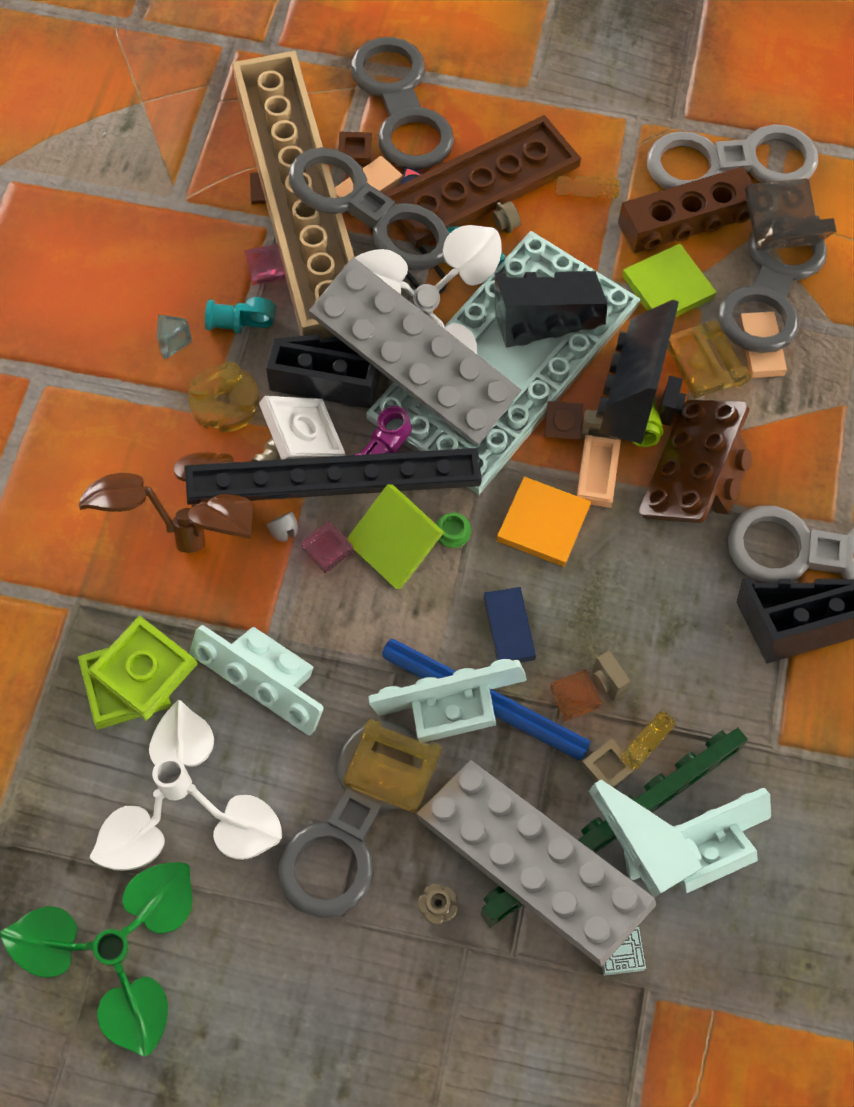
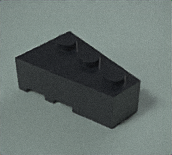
[736,579,854,664]

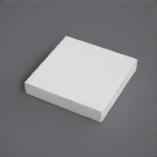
[259,396,346,460]

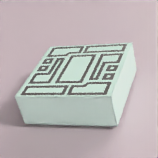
[602,927,646,976]

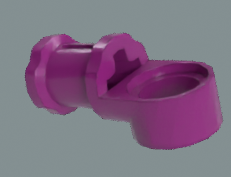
[354,406,412,455]

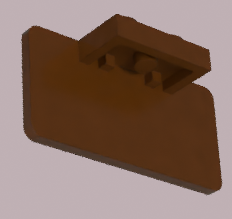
[639,400,752,523]

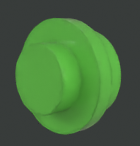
[436,512,471,548]

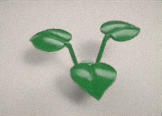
[0,862,192,1057]

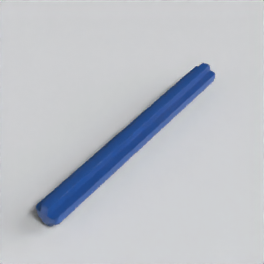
[382,639,590,760]

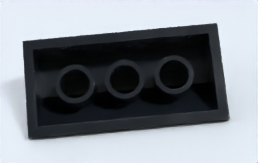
[596,300,679,444]

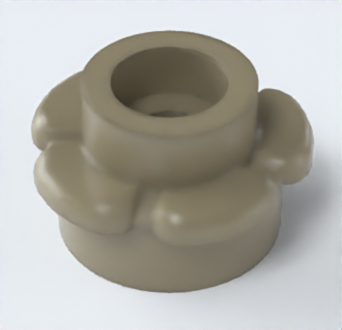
[493,201,521,233]
[418,884,458,924]

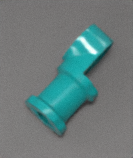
[205,297,276,334]

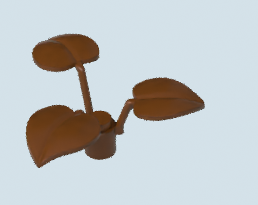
[79,452,254,553]

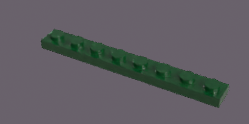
[481,727,748,928]

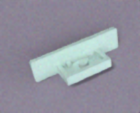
[189,625,324,736]
[368,659,527,743]
[624,788,771,894]

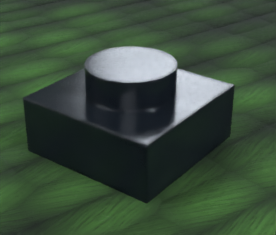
[659,376,686,426]

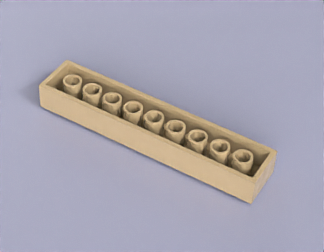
[232,51,355,338]

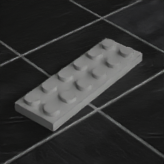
[308,257,521,447]
[417,760,656,967]

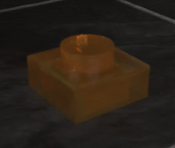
[550,669,602,721]

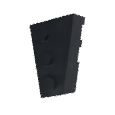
[494,271,608,348]
[266,334,381,408]

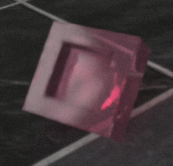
[244,244,285,285]
[301,520,353,573]

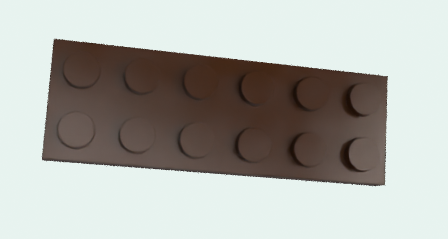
[383,115,581,249]

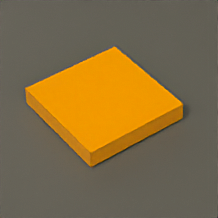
[497,476,591,568]

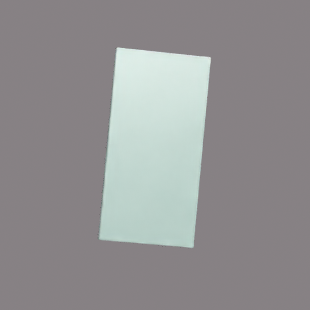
[366,231,640,495]

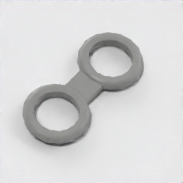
[647,124,818,190]
[727,505,854,583]

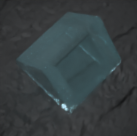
[156,314,192,359]

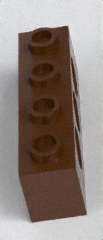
[618,166,760,253]

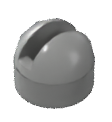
[266,511,298,542]

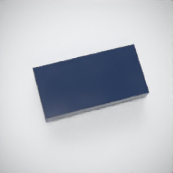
[484,587,536,663]

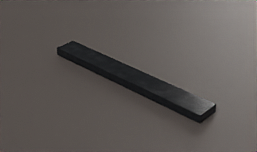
[185,448,482,505]

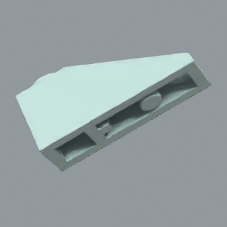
[589,780,703,898]

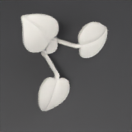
[344,225,502,354]
[90,700,282,871]

